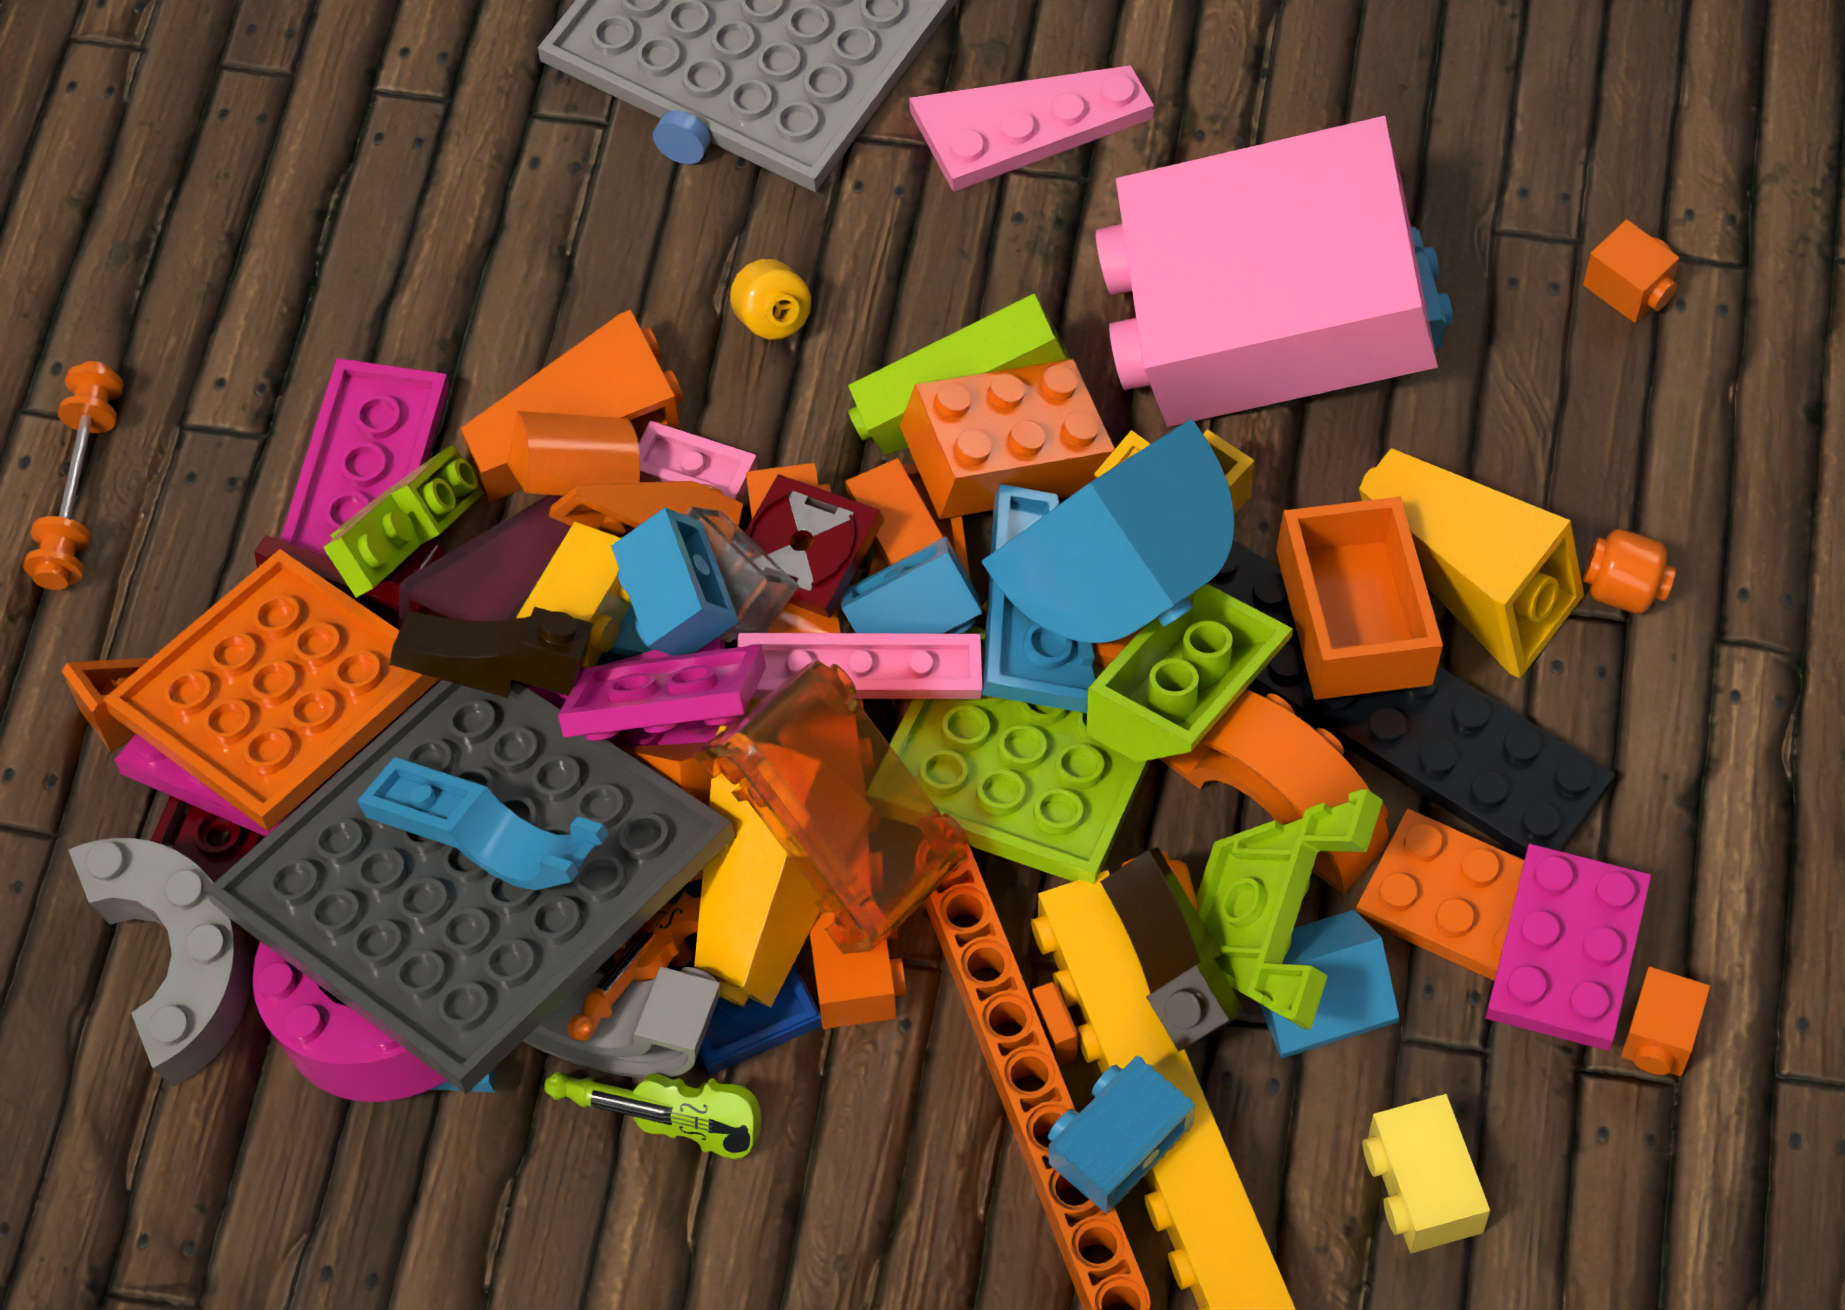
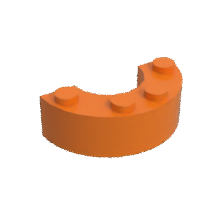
[1158,690,1389,895]

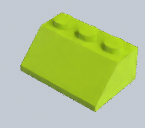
[1086,583,1293,763]

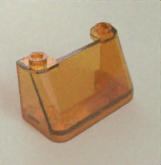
[693,661,968,954]

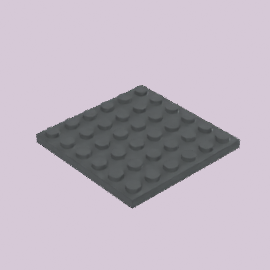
[206,680,736,1095]

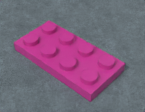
[280,358,450,580]

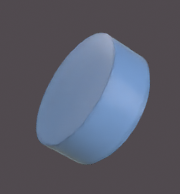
[653,111,711,164]

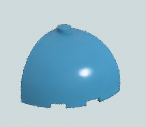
[981,418,1234,643]

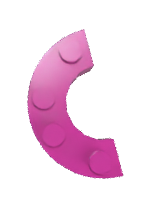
[253,941,447,1102]

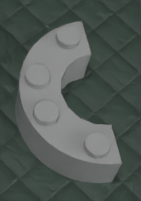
[68,838,252,1087]
[523,966,721,1078]

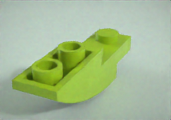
[323,444,485,598]

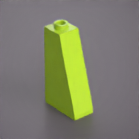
[848,293,1070,455]

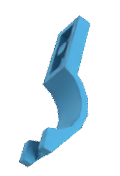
[357,757,609,890]

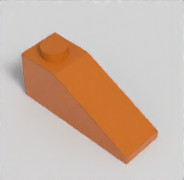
[549,481,743,571]

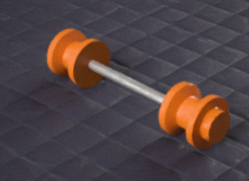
[23,361,124,590]

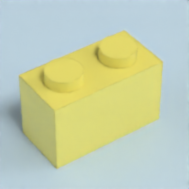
[1362,1094,1490,1254]

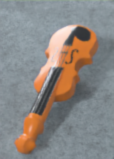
[567,879,702,1041]

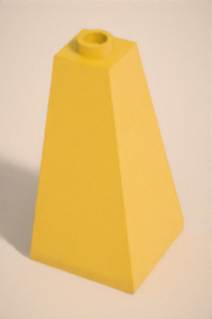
[1359,448,1584,679]
[694,725,872,1008]

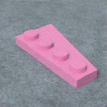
[909,65,1154,192]

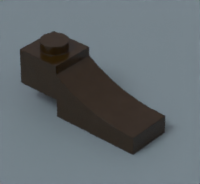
[389,606,593,698]
[1100,847,1247,1052]

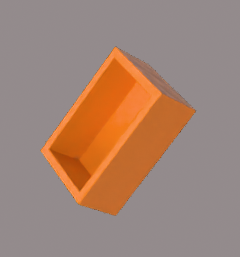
[900,359,1115,520]
[1276,496,1443,700]

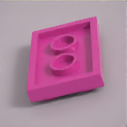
[558,644,766,741]
[1485,844,1651,1051]

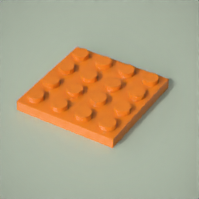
[103,549,440,832]

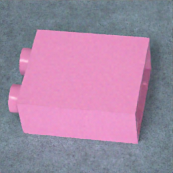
[1096,116,1438,427]

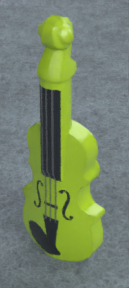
[544,1072,761,1159]

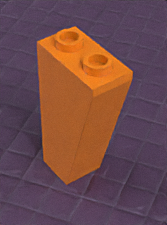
[460,309,683,503]

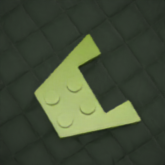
[1196,789,1383,1030]

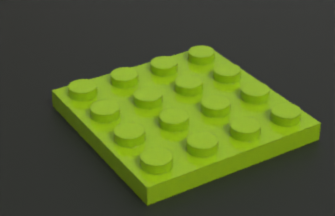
[864,625,1151,884]

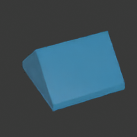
[1259,910,1399,1059]

